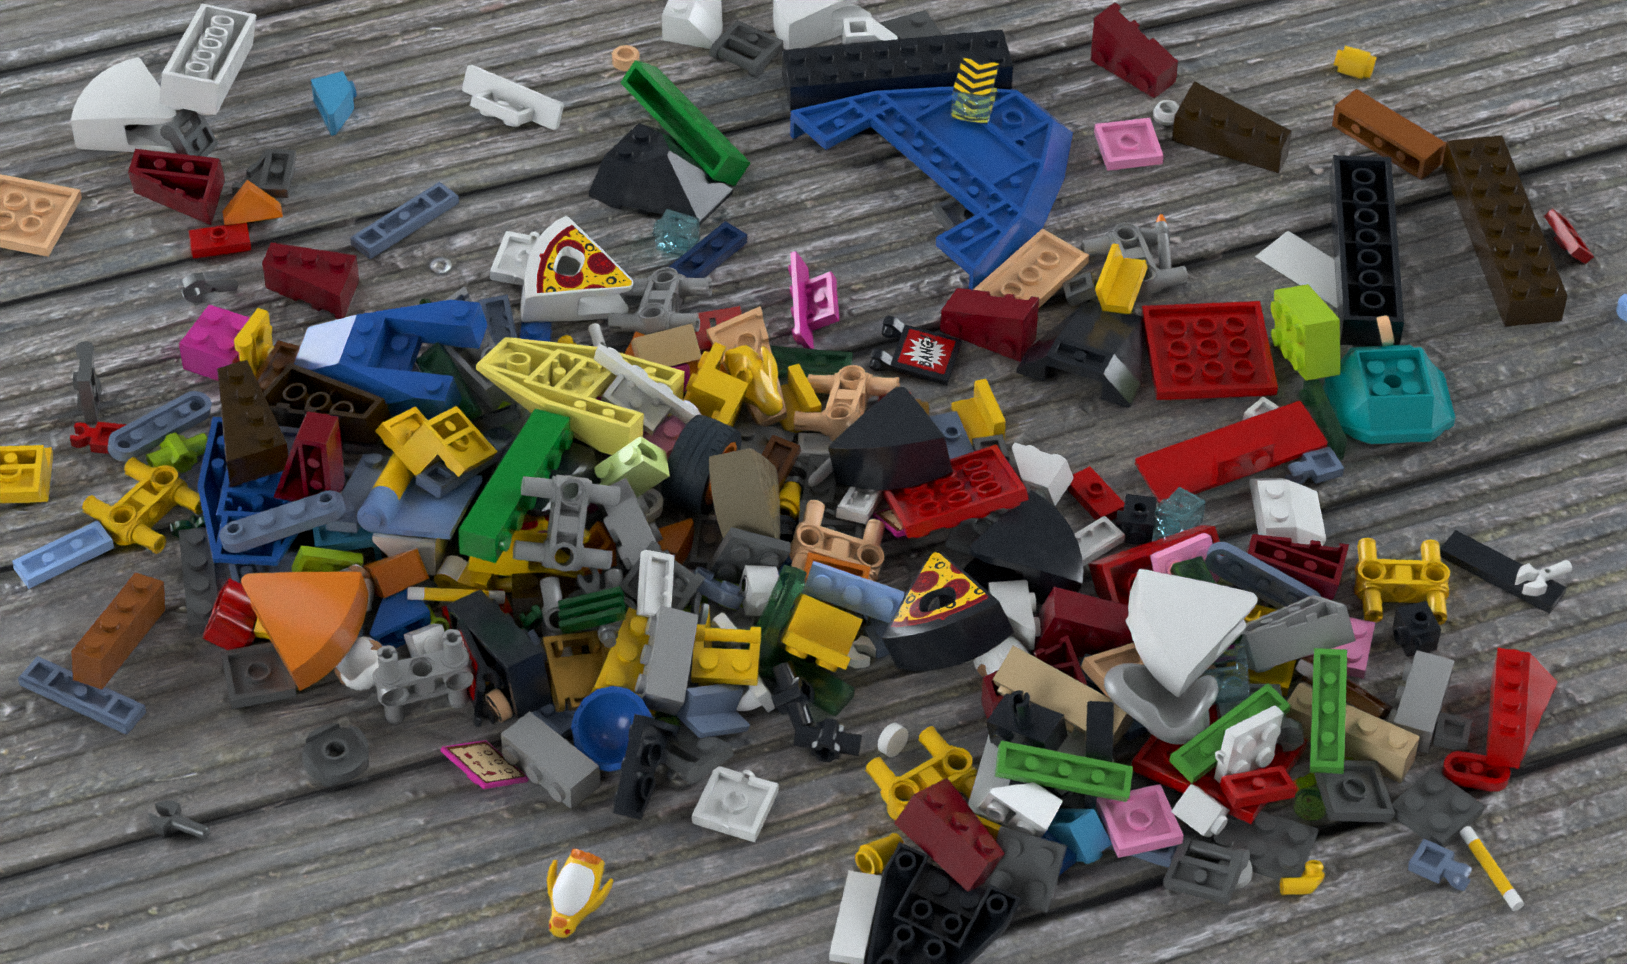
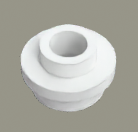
[1153,100,1179,126]

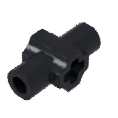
[771,661,815,730]
[793,718,862,763]

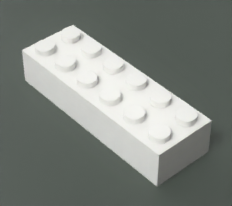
[159,4,256,116]

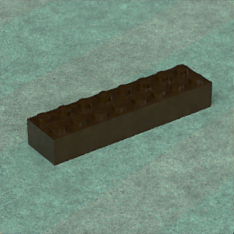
[1442,135,1568,327]

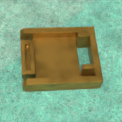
[540,631,610,712]

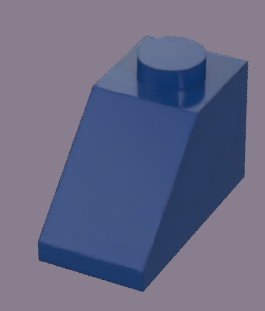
[369,586,431,648]

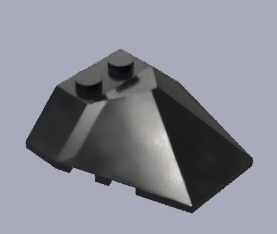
[589,123,733,226]

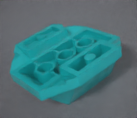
[1323,345,1456,444]

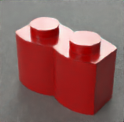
[202,578,257,650]

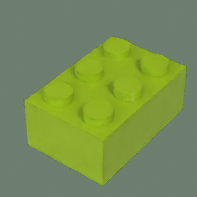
[1271,284,1340,380]

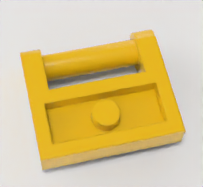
[234,308,274,375]
[691,624,761,686]

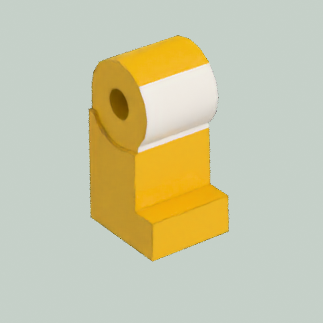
[434,556,499,591]

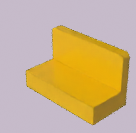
[1095,243,1148,314]
[780,364,822,433]
[951,379,1006,445]

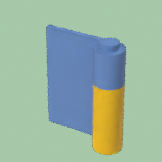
[357,453,482,539]

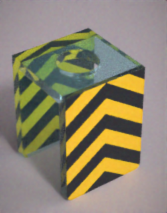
[951,58,999,124]

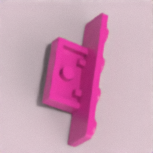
[788,251,839,353]

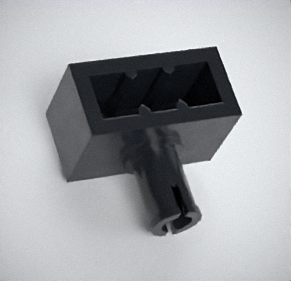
[986,690,1068,751]

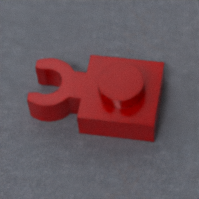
[70,421,127,454]

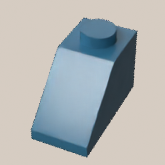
[311,71,357,136]
[1047,809,1112,864]

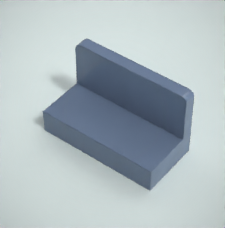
[676,684,750,738]

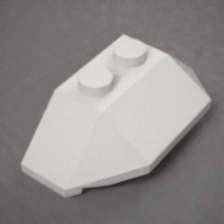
[1249,478,1326,546]

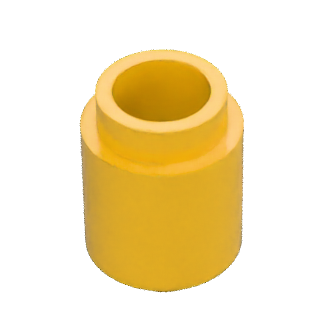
[1333,45,1377,80]

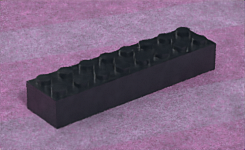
[782,29,1013,111]
[1329,155,1404,346]

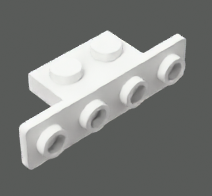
[462,65,564,130]
[594,344,702,435]

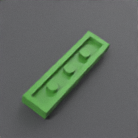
[1310,648,1347,774]
[1169,683,1291,784]
[994,741,1133,802]

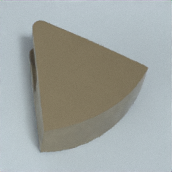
[709,448,780,540]

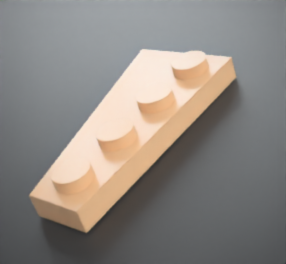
[706,306,787,427]

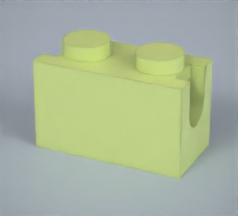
[594,436,670,497]

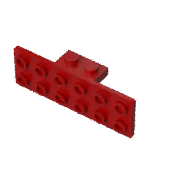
[1135,401,1328,506]

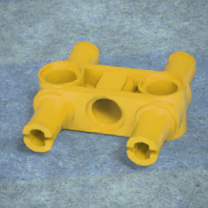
[82,457,203,554]
[1354,538,1450,625]
[865,726,978,820]

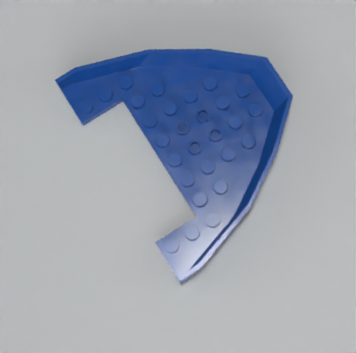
[790,87,1073,290]

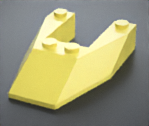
[476,337,685,455]

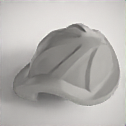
[1104,663,1218,744]

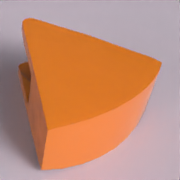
[241,572,369,691]

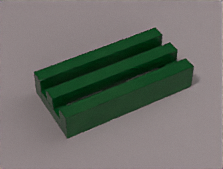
[558,586,626,634]

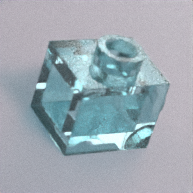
[653,209,700,256]
[1155,487,1205,537]

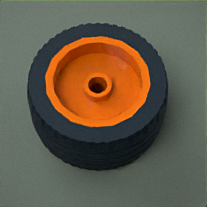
[661,414,742,515]

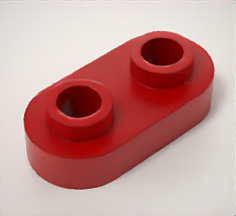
[1442,751,1511,792]

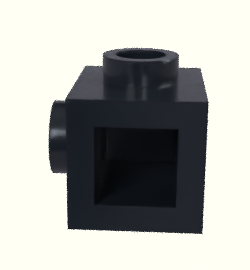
[1116,494,1157,545]
[1392,601,1441,657]

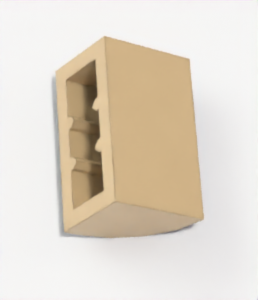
[631,323,701,367]

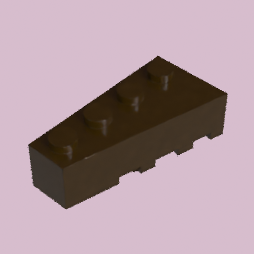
[1172,81,1292,174]
[217,360,289,487]
[263,363,391,445]

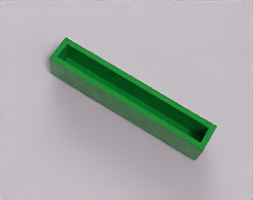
[620,60,750,186]
[459,409,574,563]

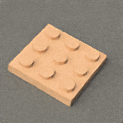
[0,174,82,257]

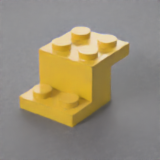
[683,342,749,427]
[375,406,498,477]
[0,445,53,504]
[780,591,863,672]

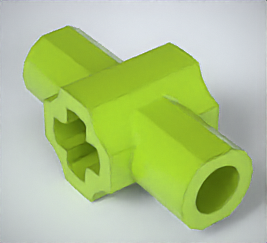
[146,432,208,474]

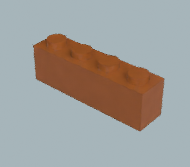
[1332,89,1446,180]
[71,572,165,689]

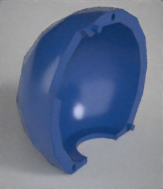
[571,686,653,772]

